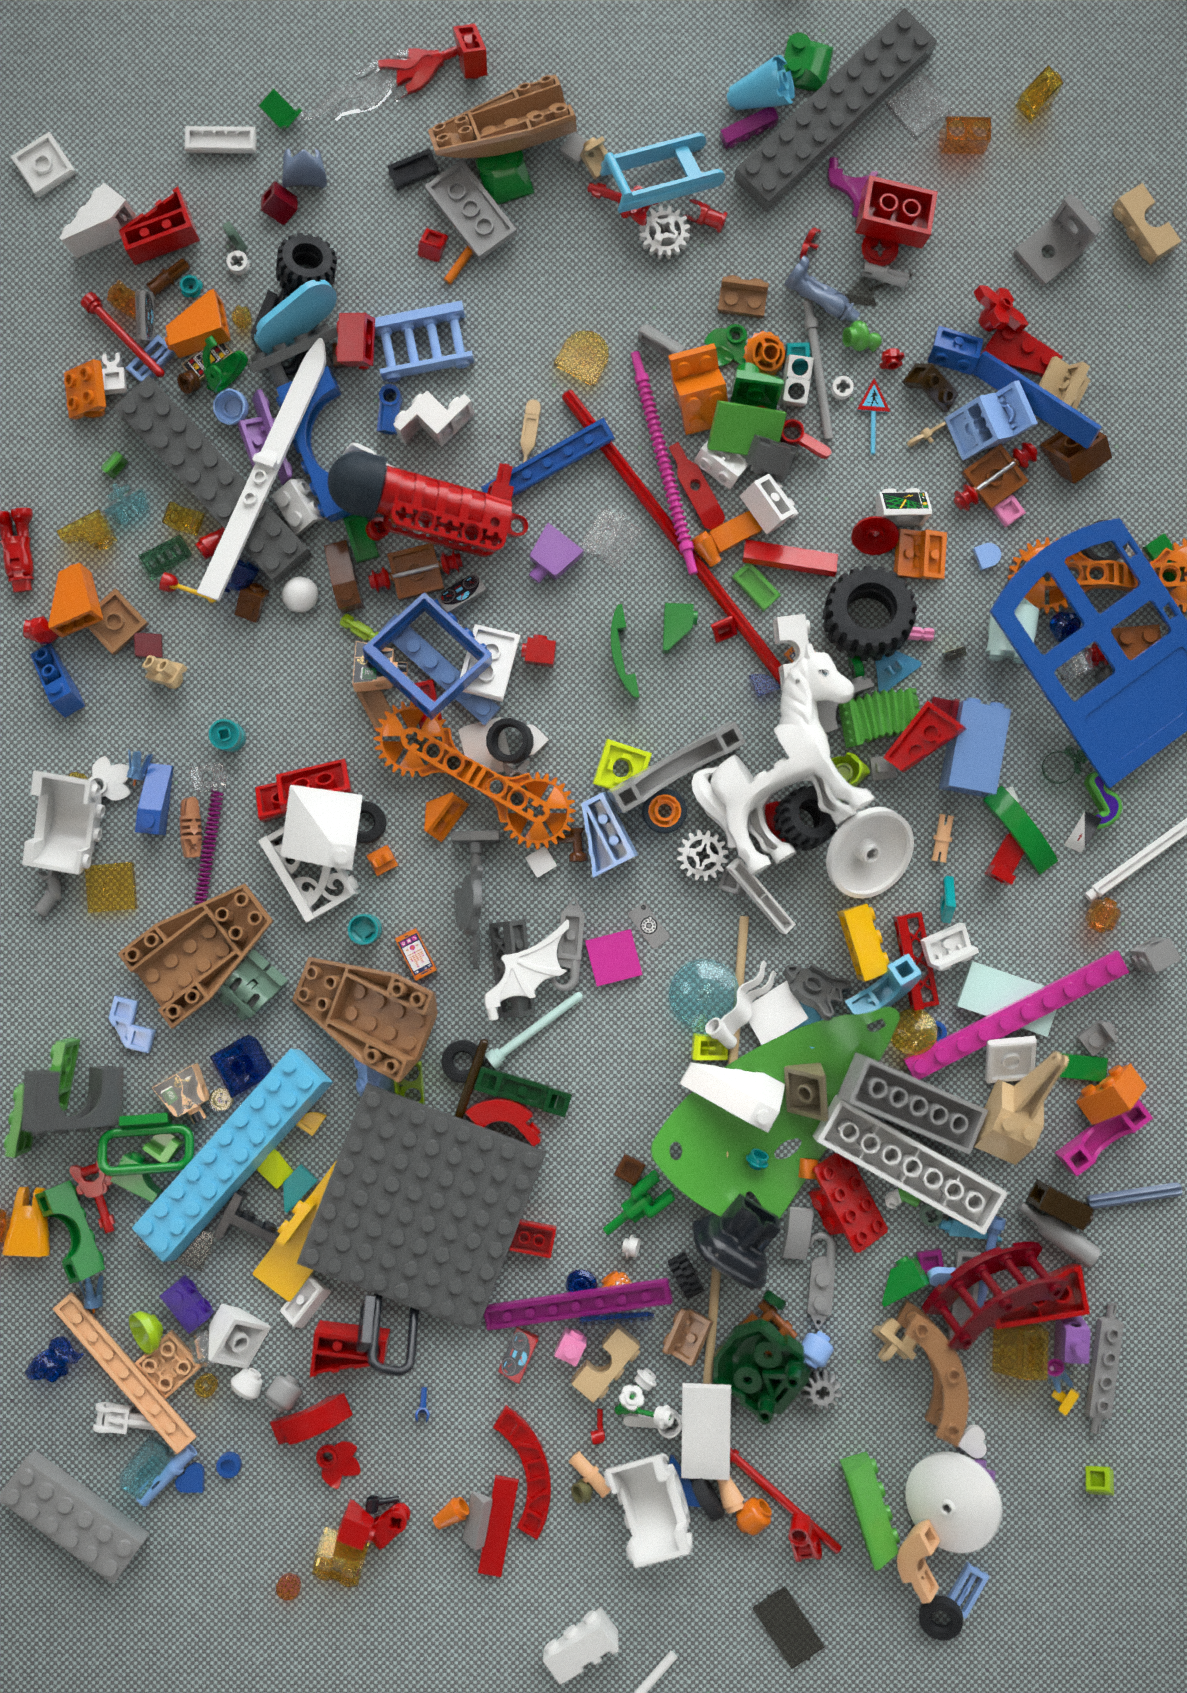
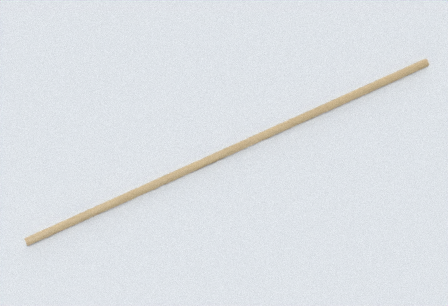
[703,916,749,1384]

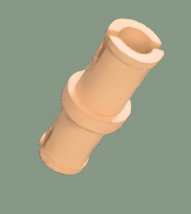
[931,814,955,863]
[569,1451,611,1498]

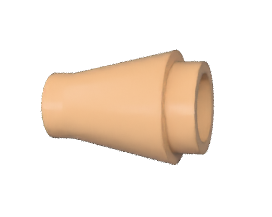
[717,1476,744,1514]

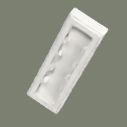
[185,126,257,154]

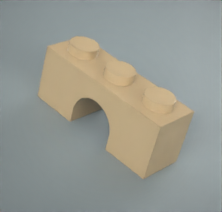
[1112,183,1181,265]
[571,1322,640,1403]

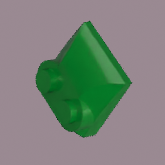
[783,32,834,92]
[475,150,534,205]
[730,362,784,410]

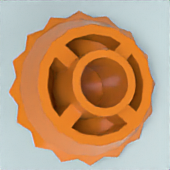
[743,331,786,376]

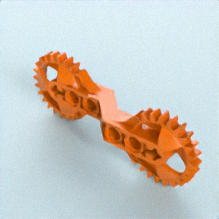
[1008,537,1187,615]
[373,701,576,849]

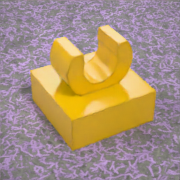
[1051,1388,1080,1416]

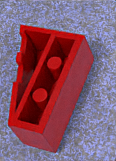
[119,186,200,265]
[310,1320,390,1377]

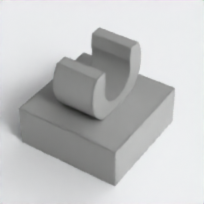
[868,756,897,782]

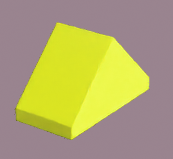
[691,1033,729,1060]

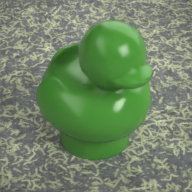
[842,320,882,352]

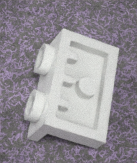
[694,441,750,489]

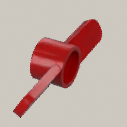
[757,405,831,459]

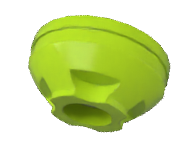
[129,1311,163,1354]

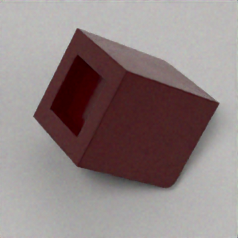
[261,180,298,225]
[930,696,960,720]

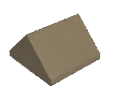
[784,1063,828,1122]

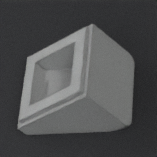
[718,866,747,897]

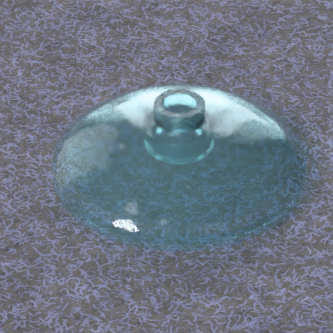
[669,959,739,1030]

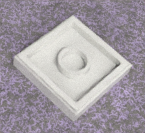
[10,132,77,198]
[985,1036,1037,1083]

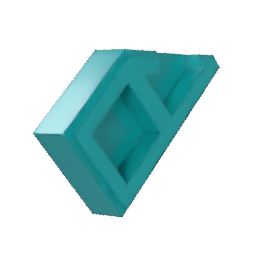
[786,342,810,388]
[940,875,956,923]
[283,1164,318,1213]

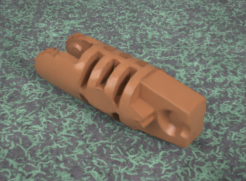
[179,796,202,858]

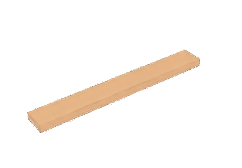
[53,1292,197,1455]

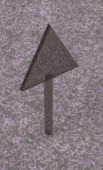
[845,273,912,306]

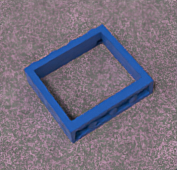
[363,592,492,720]

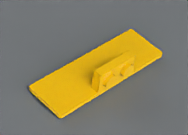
[253,1160,337,1302]

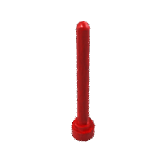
[80,292,165,378]

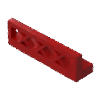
[893,912,940,1011]

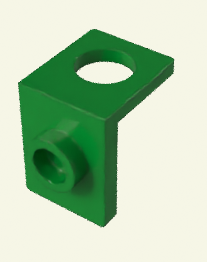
[258,88,302,131]

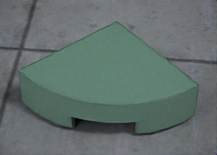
[223,221,248,252]

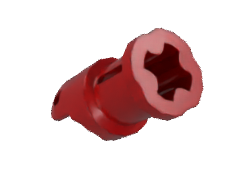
[684,199,728,233]

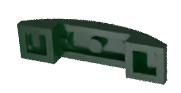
[474,1066,572,1118]

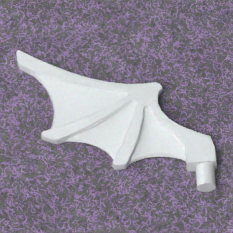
[484,919,569,1021]

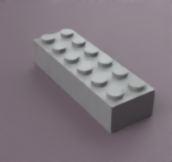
[837,1052,988,1155]
[0,1450,150,1584]

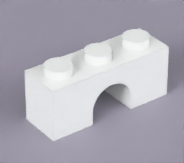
[773,614,813,691]

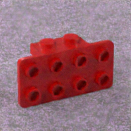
[808,1152,888,1253]

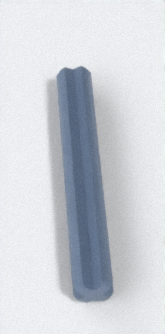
[1087,1182,1182,1209]

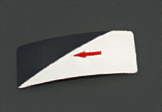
[1064,811,1102,852]

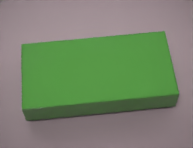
[732,563,781,612]

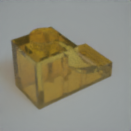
[57,509,118,550]

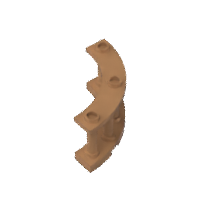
[895,1299,969,1447]

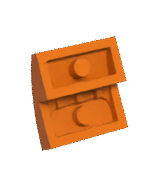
[894,528,947,580]

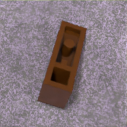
[324,540,365,614]

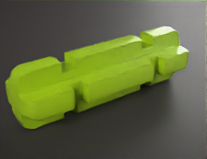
[340,614,378,641]

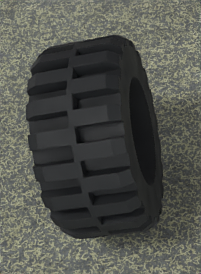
[822,566,917,662]

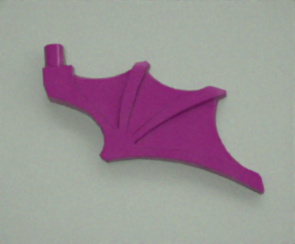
[827,157,878,218]

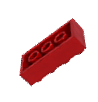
[509,1219,557,1258]

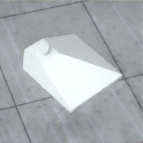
[281,785,363,870]

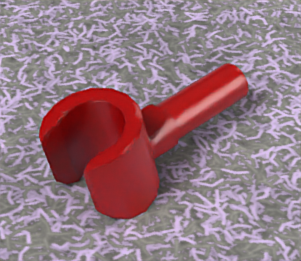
[590,1408,605,1445]

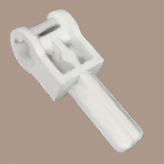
[93,1402,155,1434]

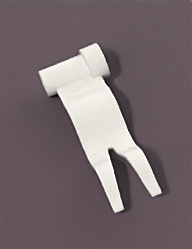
[705,960,777,1049]

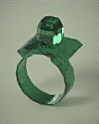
[1042,745,1088,784]

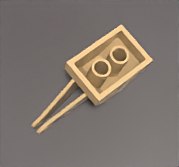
[973,1051,1068,1165]

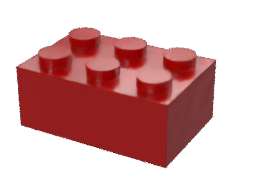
[855,175,938,249]

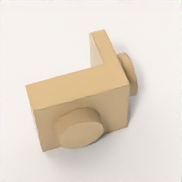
[580,136,608,180]

